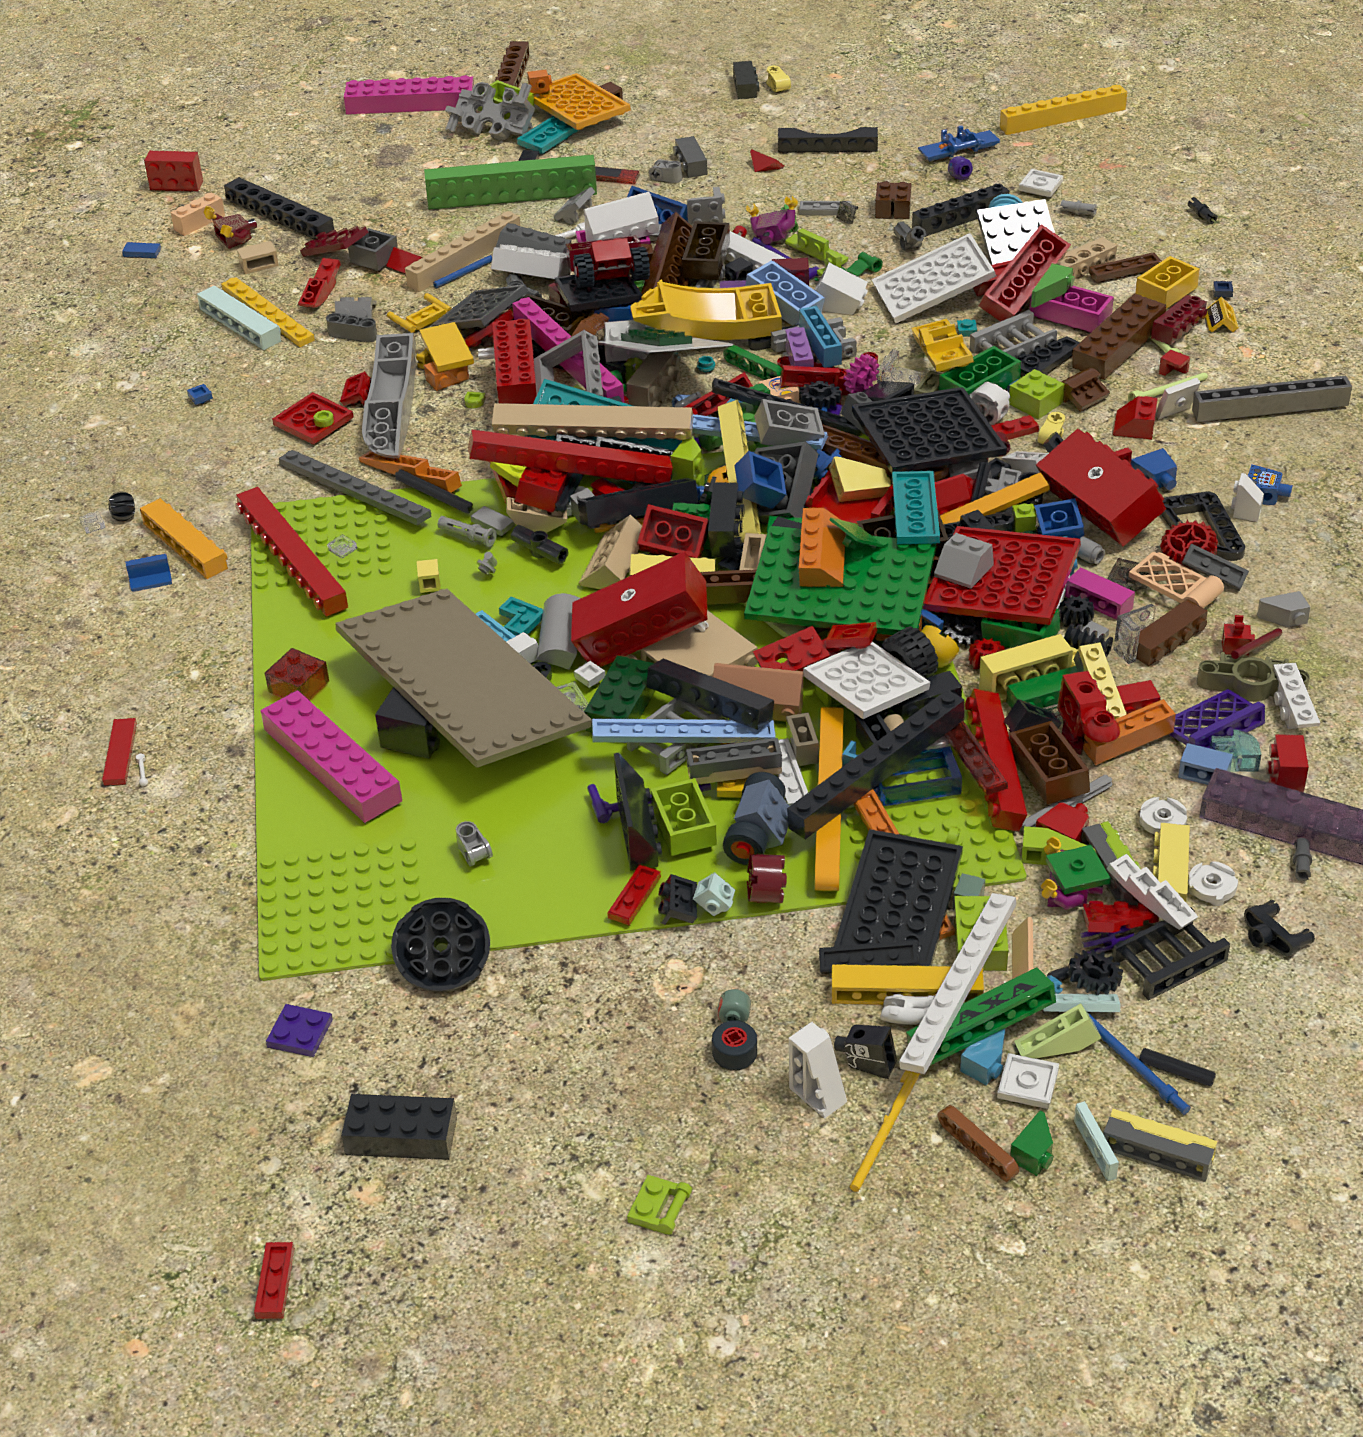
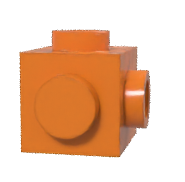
[527,69,552,94]

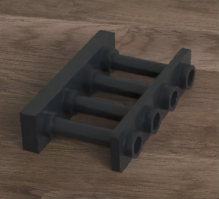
[1112,907,1230,1001]

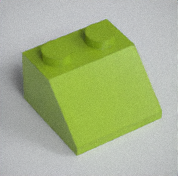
[671,436,705,486]

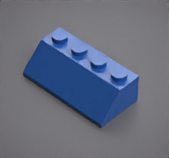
[627,185,688,224]

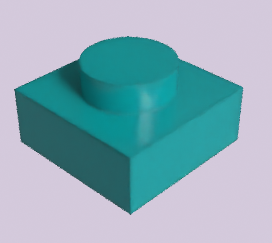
[957,319,977,337]

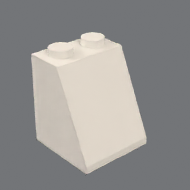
[814,263,868,315]

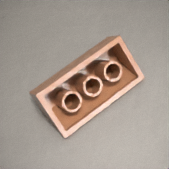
[711,663,803,721]

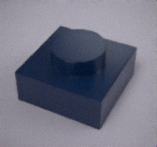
[1213,281,1233,298]

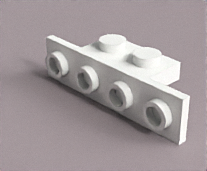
[1273,663,1320,729]

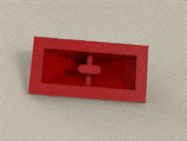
[750,149,785,172]

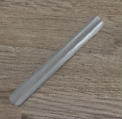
[1020,775,1113,832]

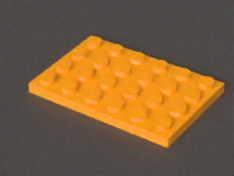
[533,73,631,130]

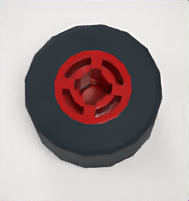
[712,1021,757,1070]

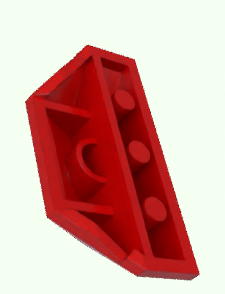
[935,474,975,515]

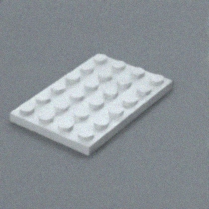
[872,233,996,323]

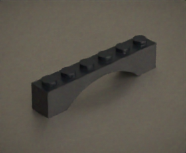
[778,127,878,153]

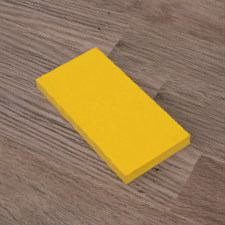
[419,322,474,372]

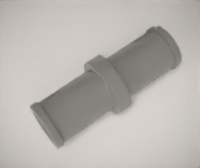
[1060,200,1097,216]

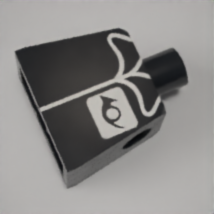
[834,1024,897,1079]

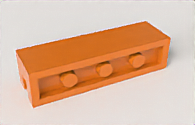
[1084,699,1176,765]

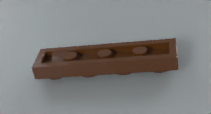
[1089,252,1162,282]

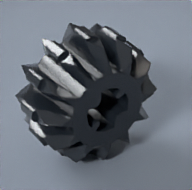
[1058,595,1095,627]

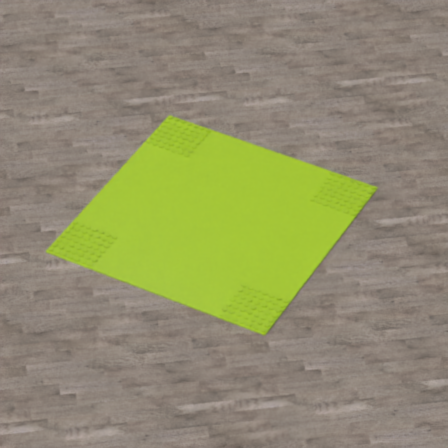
[251,434,1027,981]

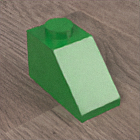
[1010,1110,1054,1176]

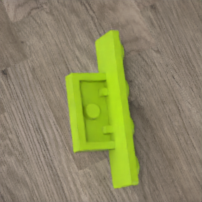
[785,228,848,265]

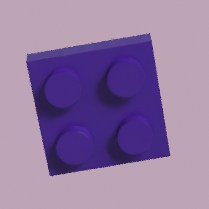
[266,1004,333,1057]

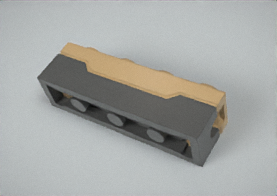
[686,738,782,784]

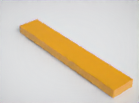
[940,473,1050,524]

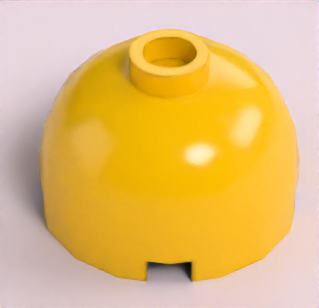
[920,625,959,668]

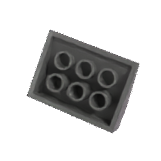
[755,442,818,524]

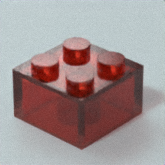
[265,648,329,700]

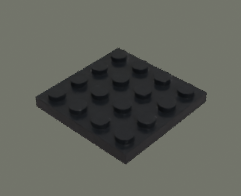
[555,273,642,313]

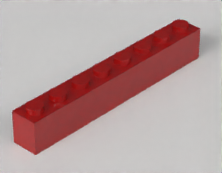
[965,689,1027,832]

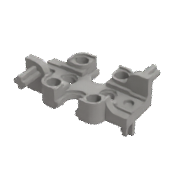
[445,82,535,140]

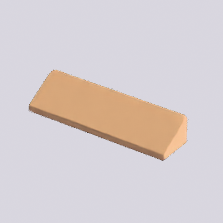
[1012,917,1033,979]

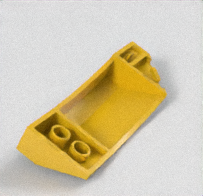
[630,279,782,340]

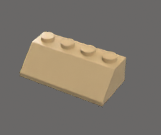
[579,515,642,589]

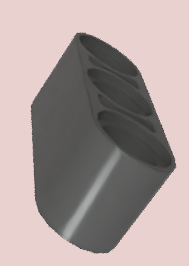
[326,313,377,343]

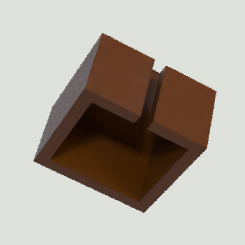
[875,181,912,219]

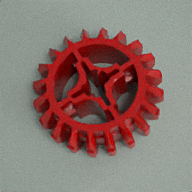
[1160,519,1218,570]

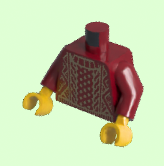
[203,206,257,249]

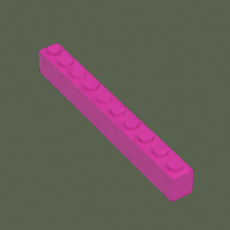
[512,297,624,403]

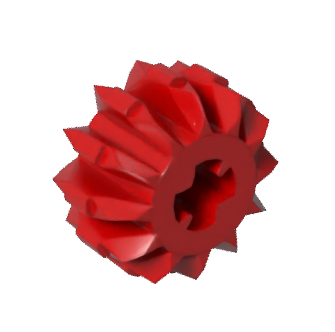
[968,638,1004,669]

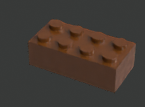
[1009,721,1090,804]

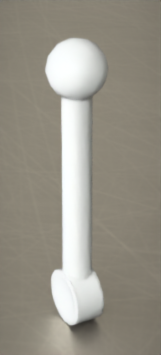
[136,754,148,786]

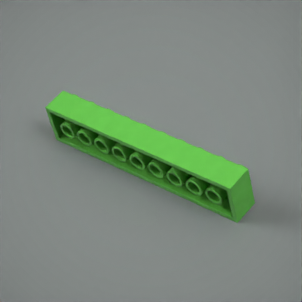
[424,155,597,210]

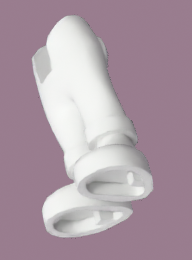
[880,994,935,1025]

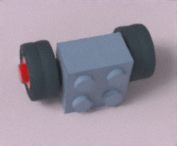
[723,772,790,865]

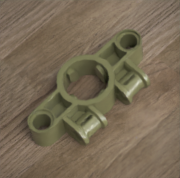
[1197,652,1310,702]

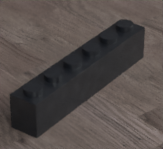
[577,478,699,529]
[647,658,774,730]

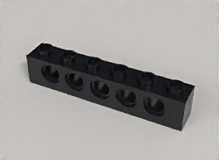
[912,183,1010,237]

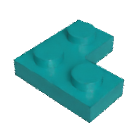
[499,597,543,636]

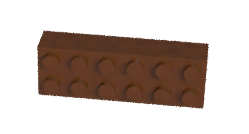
[1072,294,1166,380]

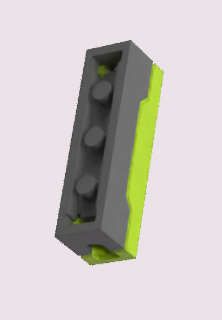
[1081,821,1141,905]

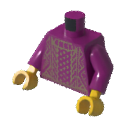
[746,196,798,245]
[1041,837,1103,910]

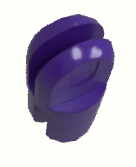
[1080,925,1134,954]

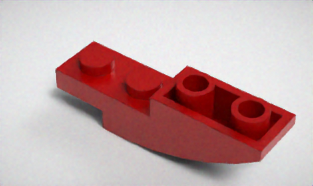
[298,258,341,308]

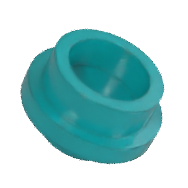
[697,356,715,372]

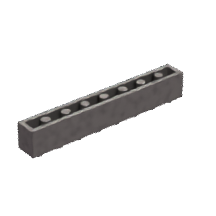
[1192,375,1352,422]

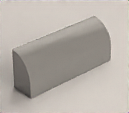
[537,593,580,669]

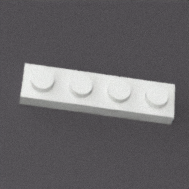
[775,738,808,806]

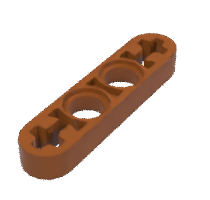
[937,1105,1019,1182]

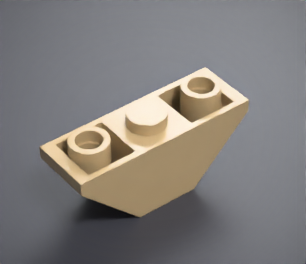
[506,497,567,533]

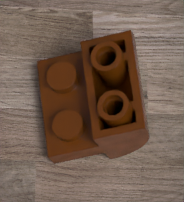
[1061,368,1110,411]

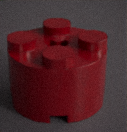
[747,854,787,903]

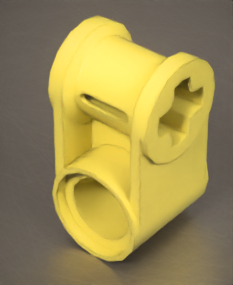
[766,65,791,92]
[1038,412,1065,444]

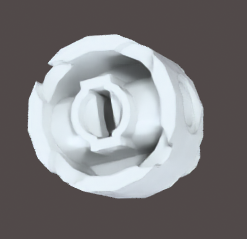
[969,382,1010,425]

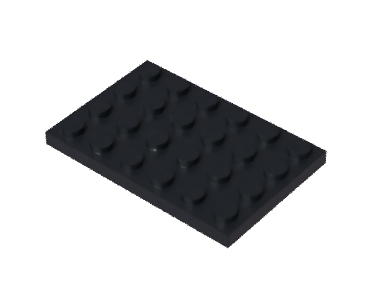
[834,829,963,966]

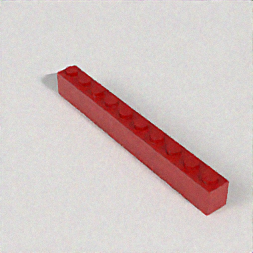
[468,429,673,484]
[235,486,348,616]

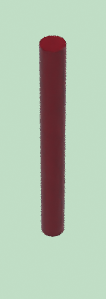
[1231,628,1282,659]

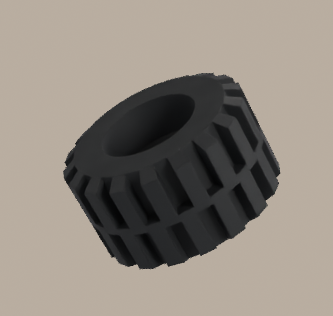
[881,626,938,678]

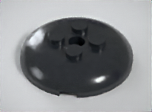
[391,898,490,992]

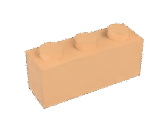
[171,192,225,236]

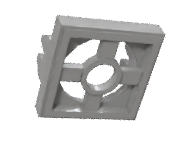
[553,187,595,224]

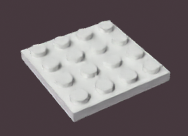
[803,642,930,719]

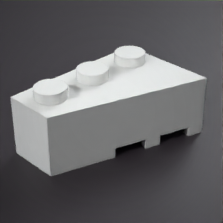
[789,1022,847,1119]

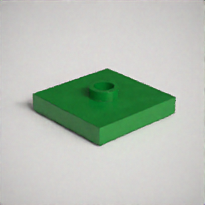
[1046,845,1110,894]

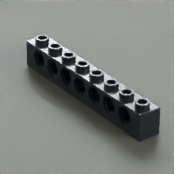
[224,177,334,239]

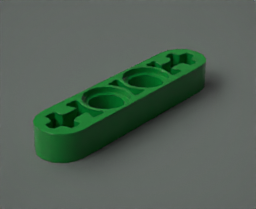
[723,345,782,380]

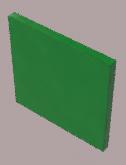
[829,518,883,549]

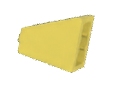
[829,456,891,502]

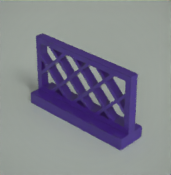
[1169,689,1265,749]

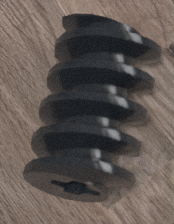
[1064,624,1113,658]

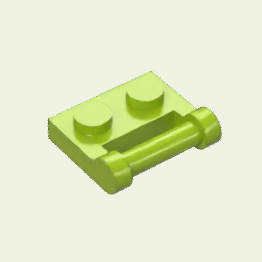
[627,1175,693,1235]

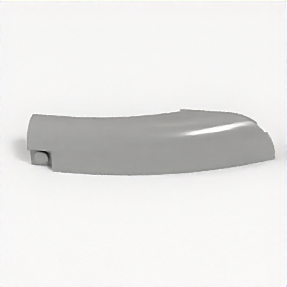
[362,333,416,458]

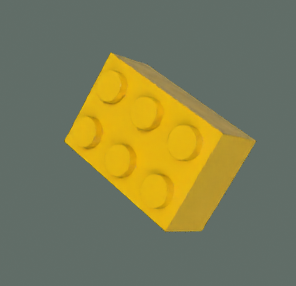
[1135,256,1200,309]

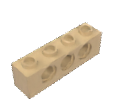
[1058,237,1117,279]

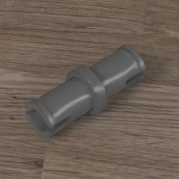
[1293,838,1312,881]

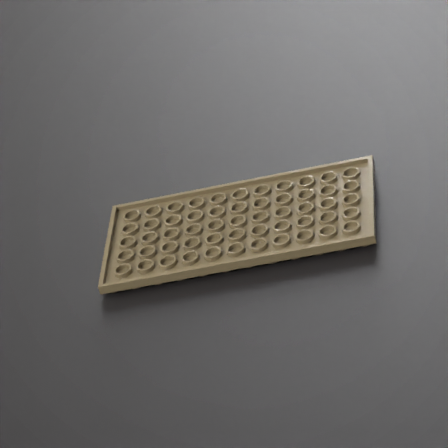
[336,589,592,768]

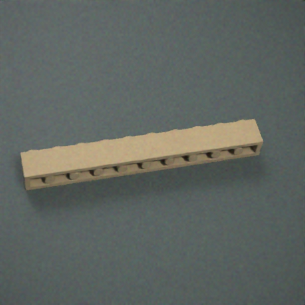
[492,403,693,440]

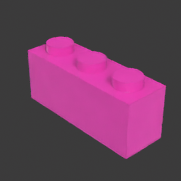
[1065,567,1135,621]

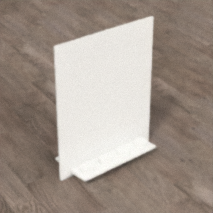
[598,320,733,362]

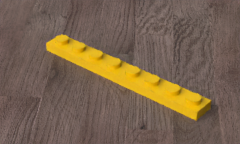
[221,277,315,347]

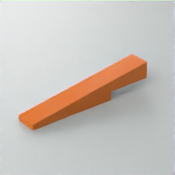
[359,450,462,493]

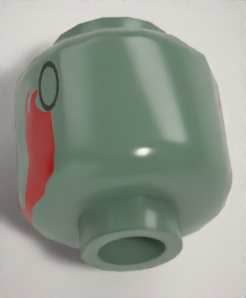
[717,989,751,1023]

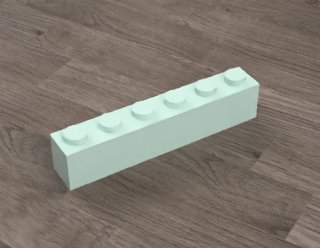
[197,286,281,350]

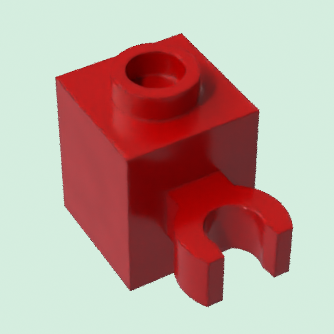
[1222,615,1255,656]

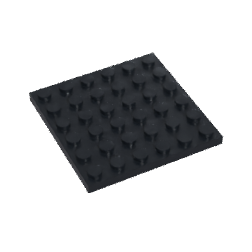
[852,387,1007,474]

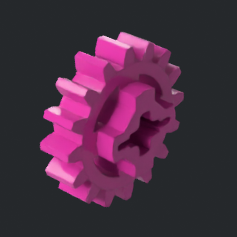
[843,354,879,394]

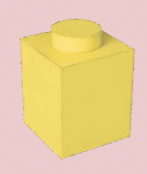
[417,559,441,593]

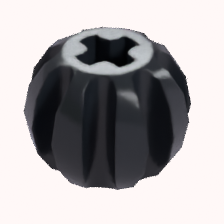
[108,491,135,521]

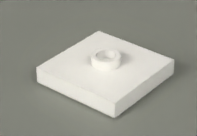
[1018,169,1063,197]
[1156,378,1201,420]
[997,1053,1059,1109]

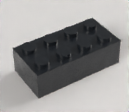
[341,1094,457,1160]

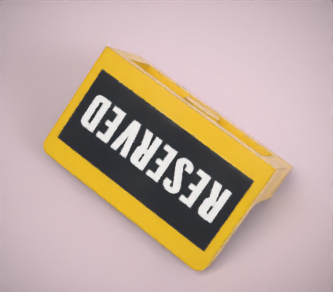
[1206,297,1239,332]

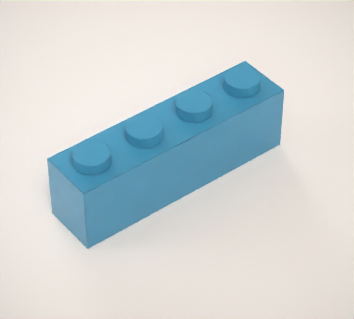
[799,306,842,368]

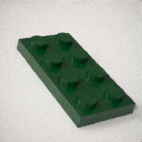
[621,328,692,346]

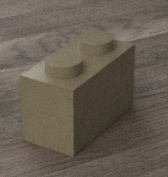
[786,713,819,766]

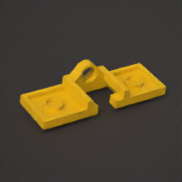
[911,319,974,372]

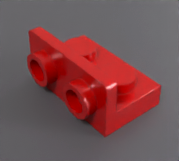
[340,371,372,406]

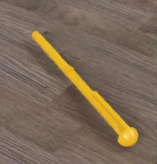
[849,1070,920,1192]

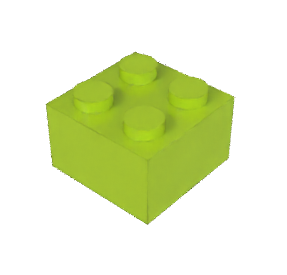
[1009,369,1065,420]

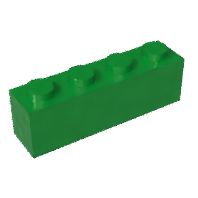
[1006,666,1078,710]

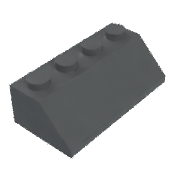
[496,223,572,253]

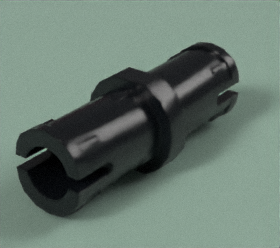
[1188,197,1218,224]

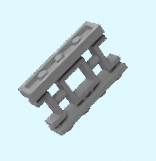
[771,317,857,363]

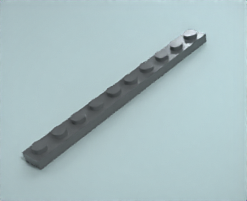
[279,450,432,526]

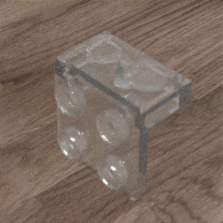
[876,349,926,389]
[1113,604,1156,664]

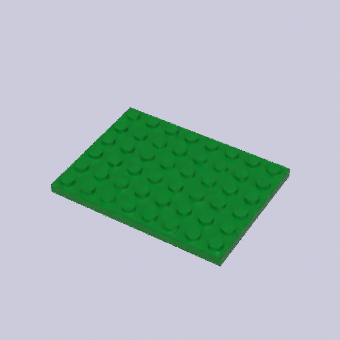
[744,526,936,635]

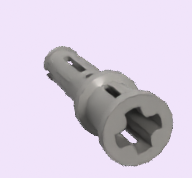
[438,516,496,547]

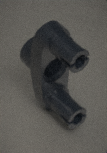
[1244,900,1315,956]

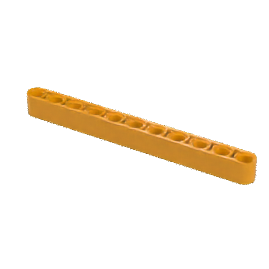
[815,707,843,891]

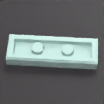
[1043,994,1121,1012]
[1074,1101,1119,1181]

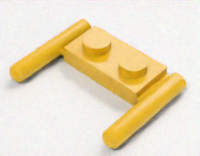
[387,293,452,333]

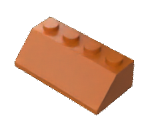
[799,508,846,587]

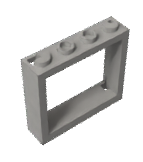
[534,330,603,396]

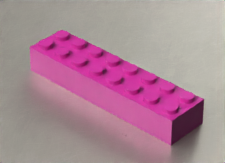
[344,75,474,115]
[260,690,402,823]

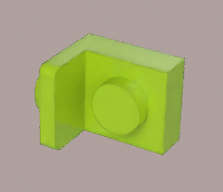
[817,250,842,276]

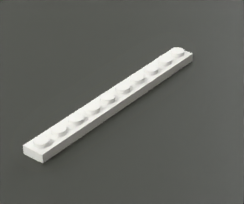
[899,893,1017,1074]

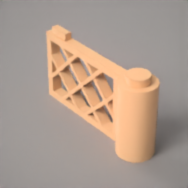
[1128,551,1224,608]

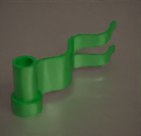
[814,252,883,281]

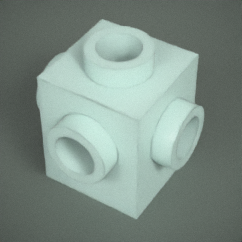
[693,873,735,916]

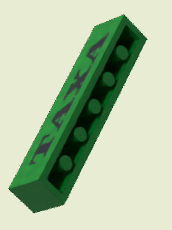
[906,967,1056,1065]

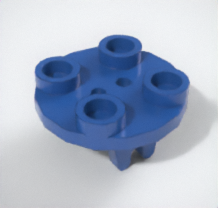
[813,448,841,481]

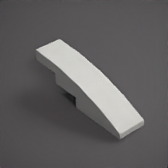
[1107,854,1198,930]

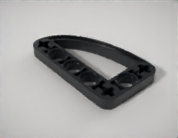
[1161,491,1245,561]

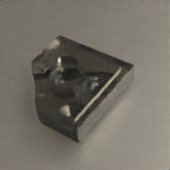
[1107,558,1158,591]

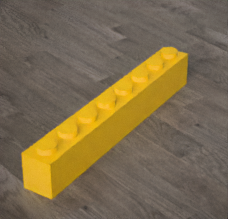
[1000,85,1127,135]

